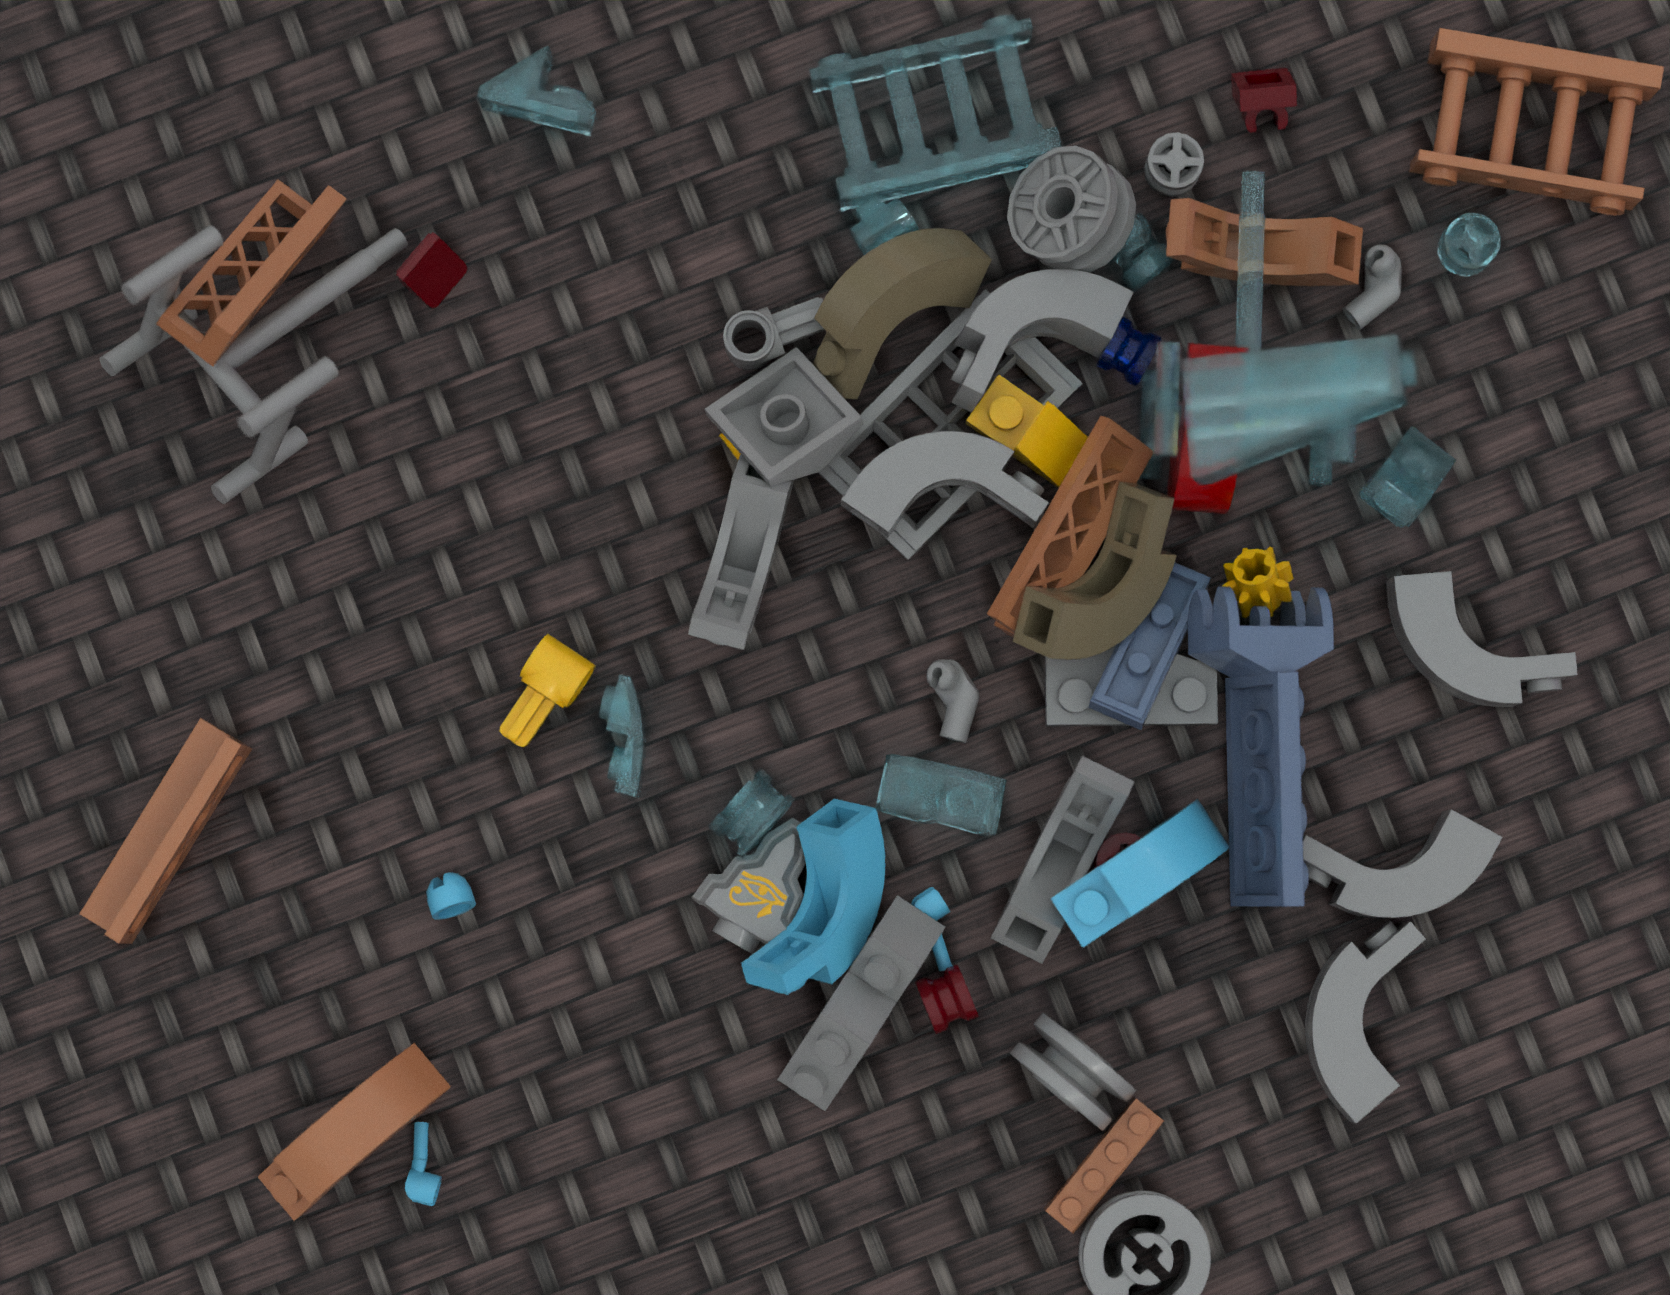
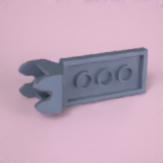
[1188,586,1334,907]

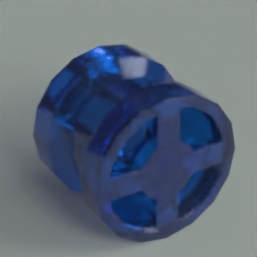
[1095,316,1162,387]

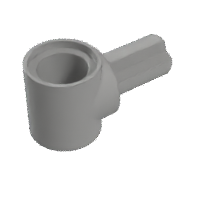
[723,297,825,370]

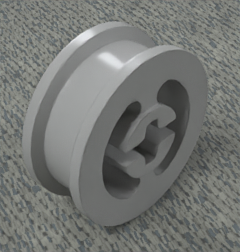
[1078,1190,1211,1295]

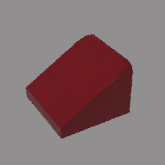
[396,232,468,309]

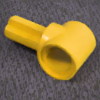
[499,634,596,748]

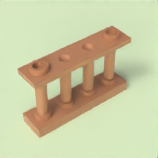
[1409,28,1664,215]

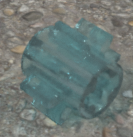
[849,194,919,255]

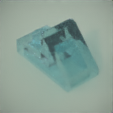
[477,46,596,136]
[1359,426,1456,528]

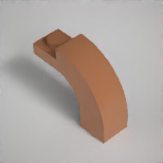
[1166,198,1363,286]
[258,1043,451,1221]

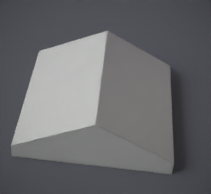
[705,347,863,487]

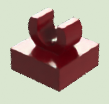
[1231,67,1297,133]

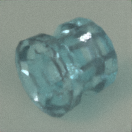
[1437,213,1501,276]

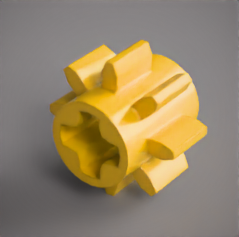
[1222,546,1294,618]

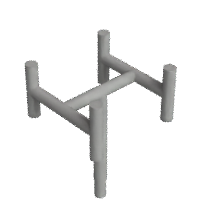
[100,225,408,504]

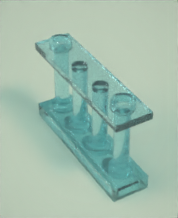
[809,15,1062,211]

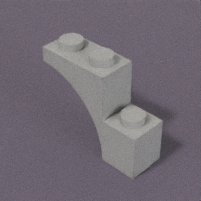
[777,895,945,1111]

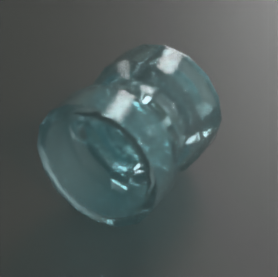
[1111,212,1175,292]

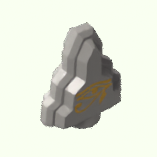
[692,818,806,954]

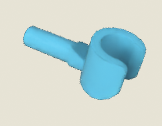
[911,887,952,971]
[405,1122,442,1206]

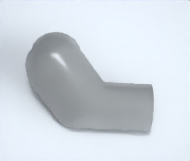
[1343,244,1402,330]
[926,659,979,743]

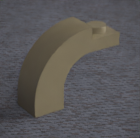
[813,228,992,399]
[1012,482,1177,660]

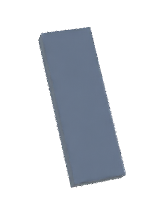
[1089,563,1211,730]

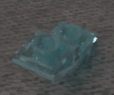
[599,674,646,799]
[876,754,1007,837]

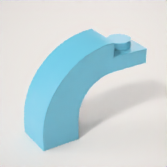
[741,799,885,995]
[1051,799,1230,947]

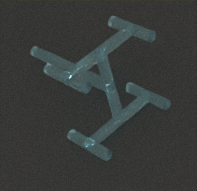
[1140,171,1358,486]

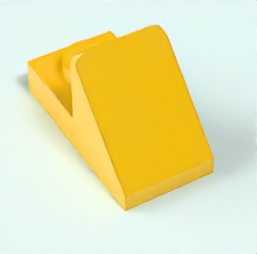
[965,374,1088,488]

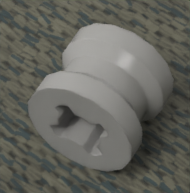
[1144,132,1204,197]

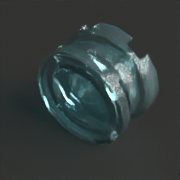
[709,769,796,858]

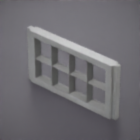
[818,289,1083,560]

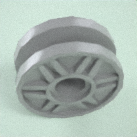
[1007,146,1136,273]
[1010,1013,1136,1131]

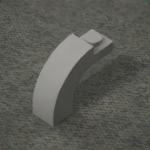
[950,269,1134,413]
[841,431,1049,538]
[688,454,794,650]
[1386,571,1578,707]
[991,756,1134,964]
[1303,809,1503,918]
[1305,921,1426,1124]

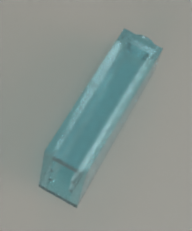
[1182,335,1417,485]

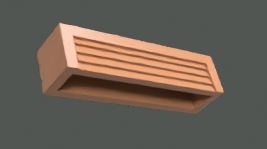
[1043,1097,1164,1234]

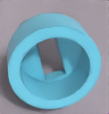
[426,872,476,920]

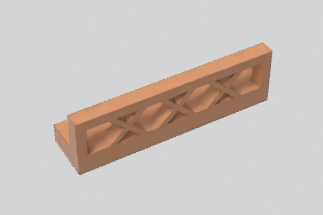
[156,180,347,366]
[987,416,1154,637]
[80,718,252,944]

